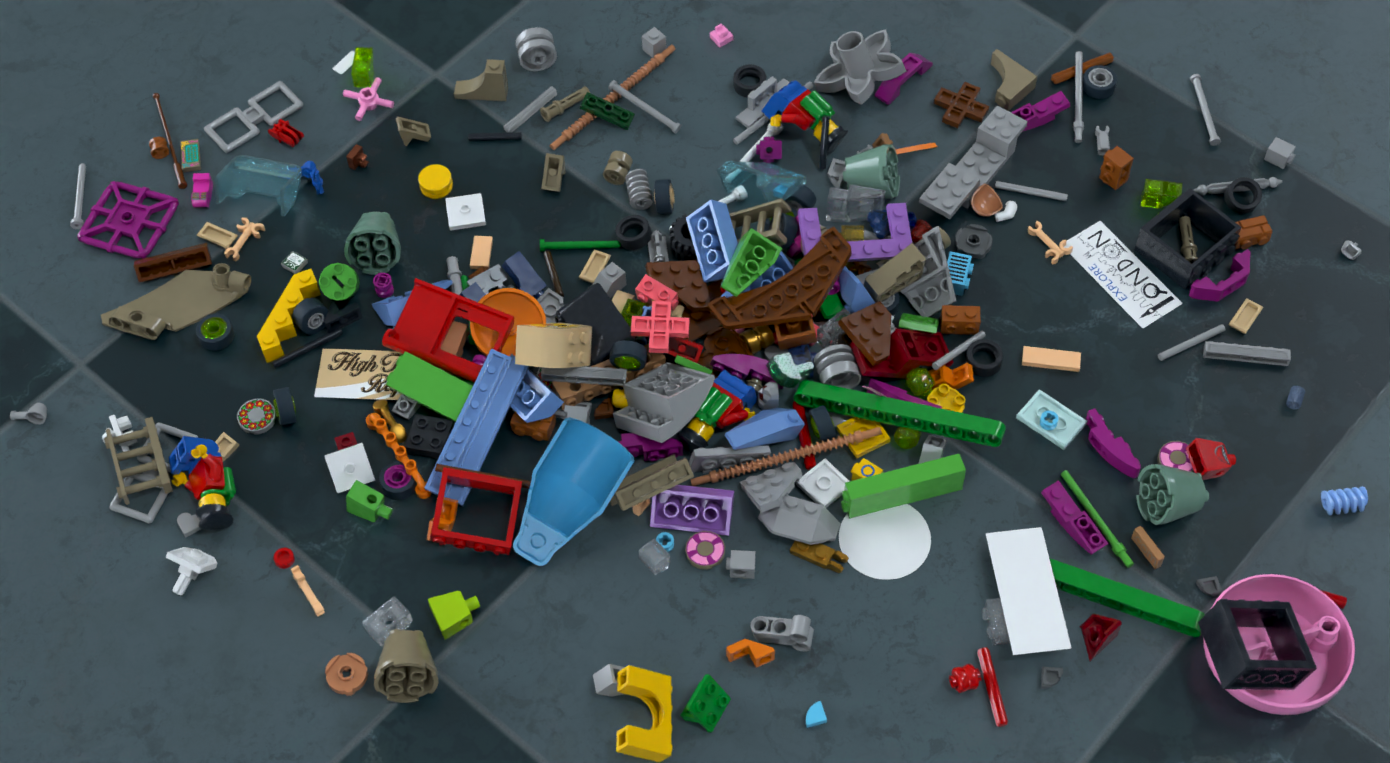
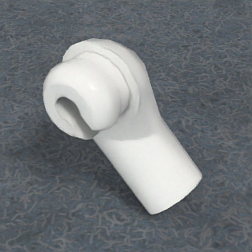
[995,201,1017,222]

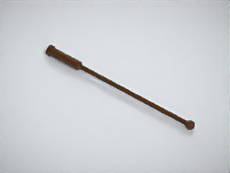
[153,93,188,189]

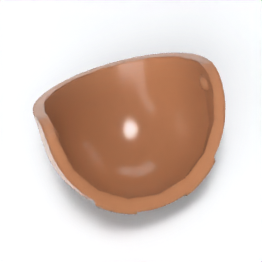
[971,183,1003,216]

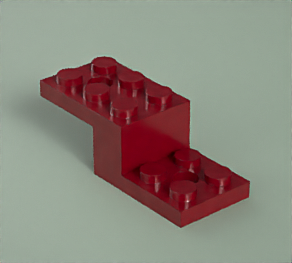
[850,329,954,379]

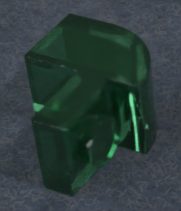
[766,352,815,388]

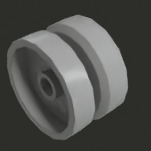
[516,27,557,71]

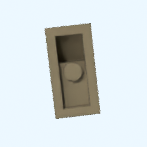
[396,116,431,146]
[541,153,565,192]

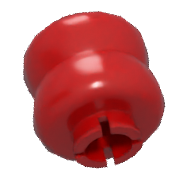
[949,664,981,693]

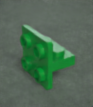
[680,674,731,732]

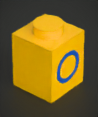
[851,458,883,481]

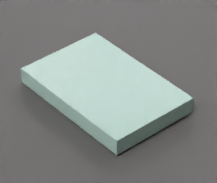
[1016,389,1087,450]

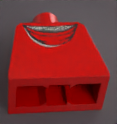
[1186,438,1236,480]

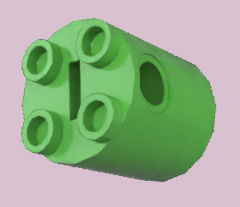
[319,263,360,301]

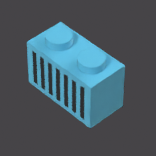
[947,251,974,296]

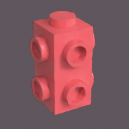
[635,274,679,310]

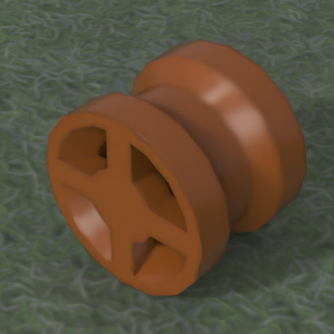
[149,137,169,159]

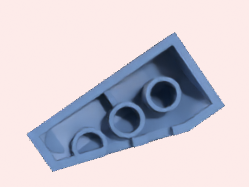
[838,266,875,314]
[372,280,452,328]
[725,408,805,450]

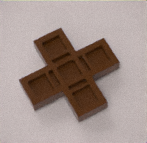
[934,82,989,128]

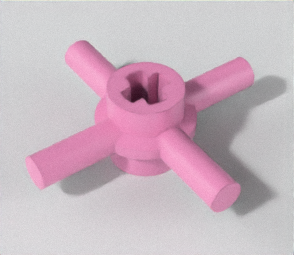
[343,77,394,121]

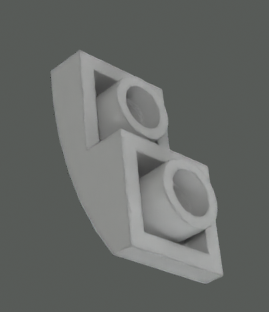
[392,394,421,420]

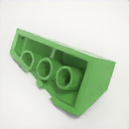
[720,228,782,297]

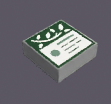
[281,251,308,274]

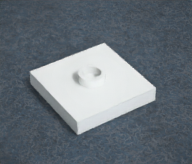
[445,193,486,231]
[324,443,375,493]
[796,459,850,508]

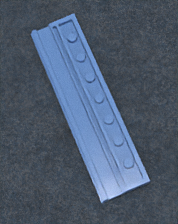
[424,349,529,507]

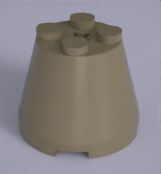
[374,629,438,703]

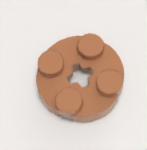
[325,653,368,696]

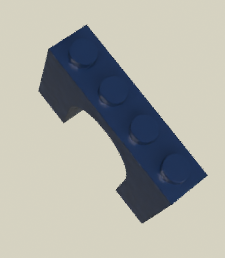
[460,251,547,302]

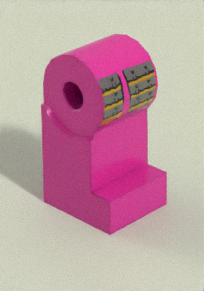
[192,173,213,208]

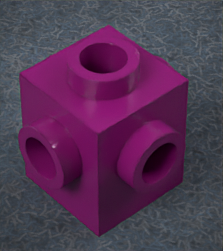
[756,137,782,162]

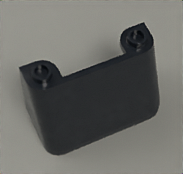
[555,283,636,367]

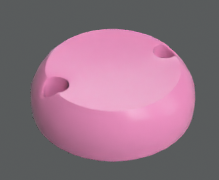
[1203,574,1355,715]

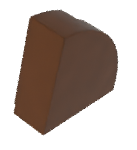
[595,398,614,420]

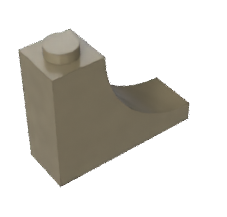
[991,49,1037,111]
[454,59,508,101]

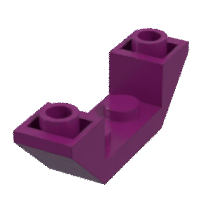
[875,53,933,105]
[1189,249,1250,301]

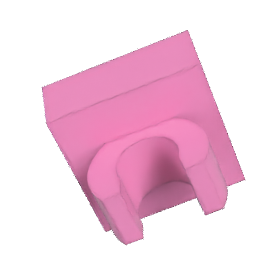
[710,24,733,48]

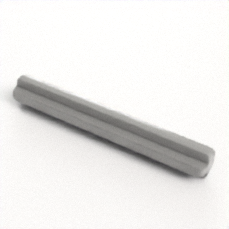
[504,87,557,132]

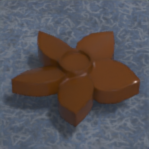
[850,261,872,275]

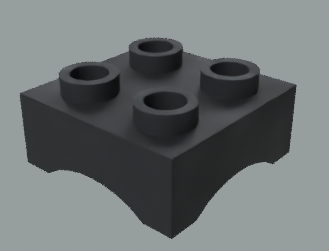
[405,414,454,460]

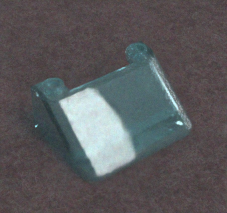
[717,161,807,203]

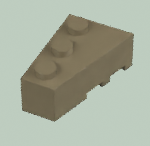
[864,243,926,303]

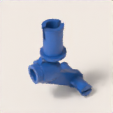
[280,161,324,194]

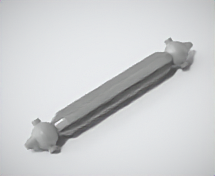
[1193,177,1282,195]

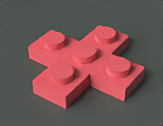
[631,301,690,353]

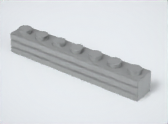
[1203,341,1291,366]
[541,366,627,386]

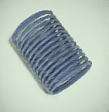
[1286,386,1305,409]

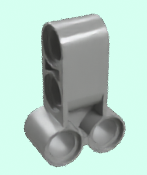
[751,615,814,652]

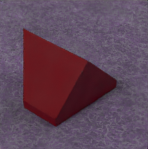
[1080,614,1122,661]

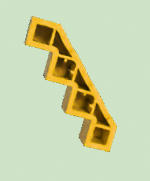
[257,269,321,363]

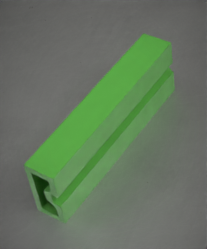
[386,351,473,423]
[841,454,966,519]

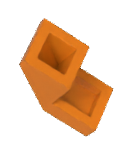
[928,363,974,389]
[427,497,458,540]
[726,639,775,668]

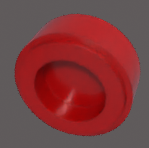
[273,548,295,569]

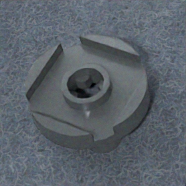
[955,224,992,259]

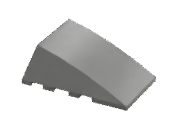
[877,226,956,317]

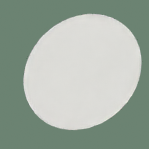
[839,504,931,580]

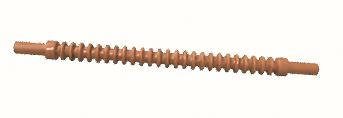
[550,45,675,150]
[690,427,882,486]

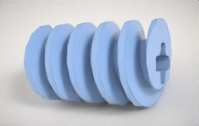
[1321,486,1368,515]

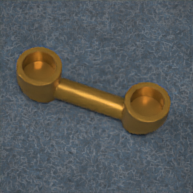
[373,399,407,444]

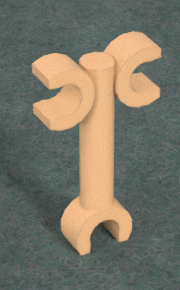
[224,217,265,261]
[1028,221,1073,264]
[291,565,325,617]

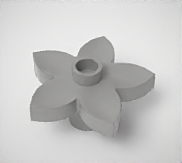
[814,29,906,105]

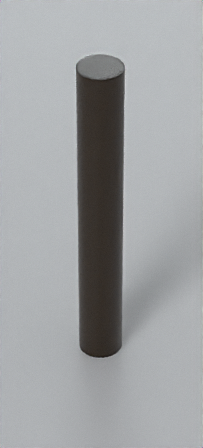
[544,251,564,297]

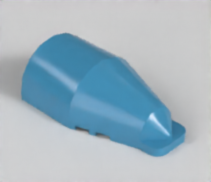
[513,417,634,566]

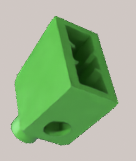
[346,480,393,522]

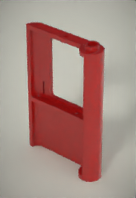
[382,278,514,383]

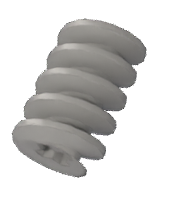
[625,169,653,210]

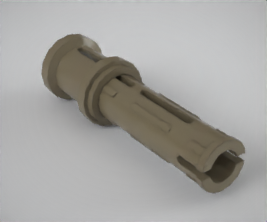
[540,86,590,122]
[1178,216,1198,264]

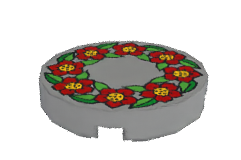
[237,399,277,435]

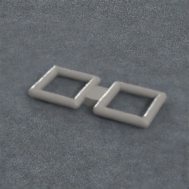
[204,81,303,153]
[109,422,198,523]

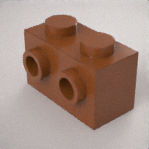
[1099,146,1134,190]
[940,305,981,335]

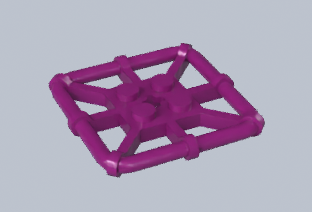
[77,181,179,259]

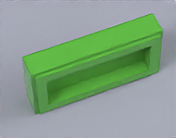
[674,354,713,374]

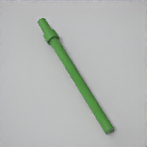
[1061,470,1134,568]

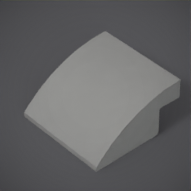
[613,362,715,443]

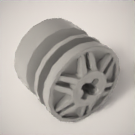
[814,344,861,389]

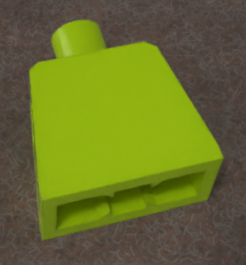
[428,591,480,640]

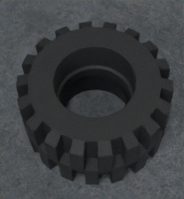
[670,213,698,261]

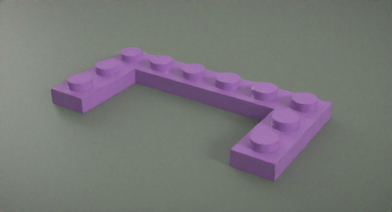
[797,203,912,262]

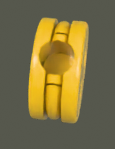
[418,164,453,199]

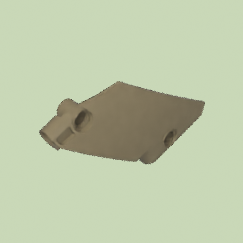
[101,263,251,340]

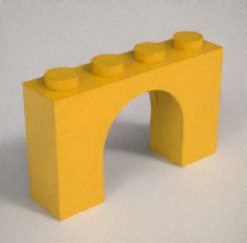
[616,665,673,763]

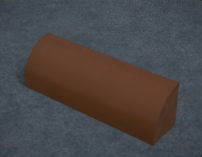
[134,242,212,282]

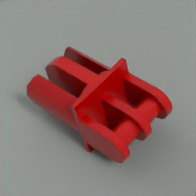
[268,119,304,147]

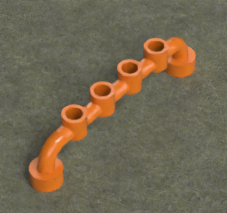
[366,413,432,499]

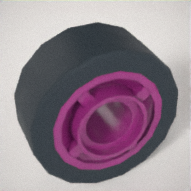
[379,461,417,500]

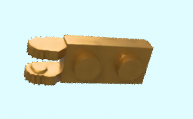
[790,540,849,573]

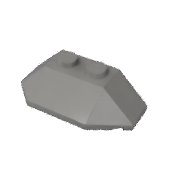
[758,495,840,545]

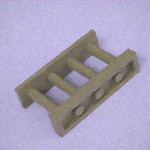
[729,198,792,246]
[104,417,173,505]
[610,454,694,511]

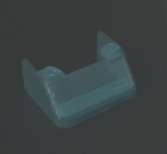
[215,155,302,216]

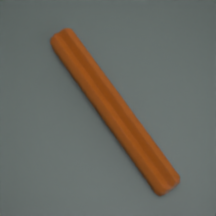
[1051,53,1114,84]

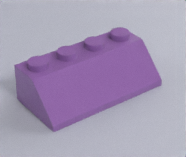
[650,485,735,536]

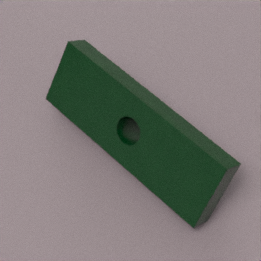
[580,92,635,130]

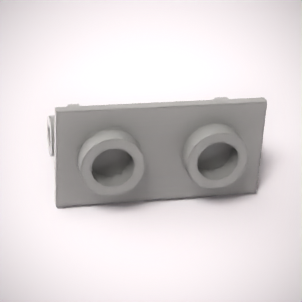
[648,230,669,262]

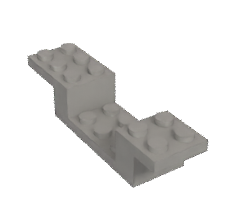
[919,106,1028,219]

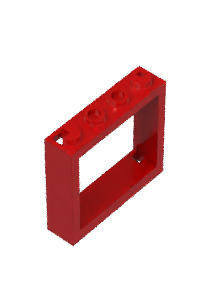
[430,467,522,555]

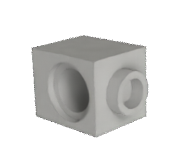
[726,550,755,579]

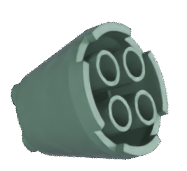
[843,144,900,199]
[344,212,401,275]
[1136,464,1209,525]

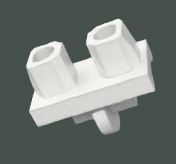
[102,415,138,452]

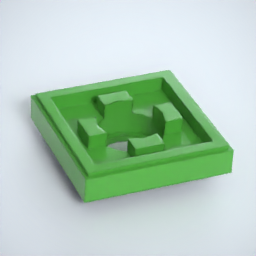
[899,313,939,333]

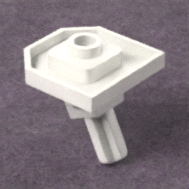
[166,547,217,596]

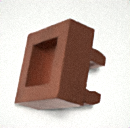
[346,144,369,170]

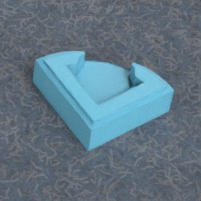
[806,701,827,728]

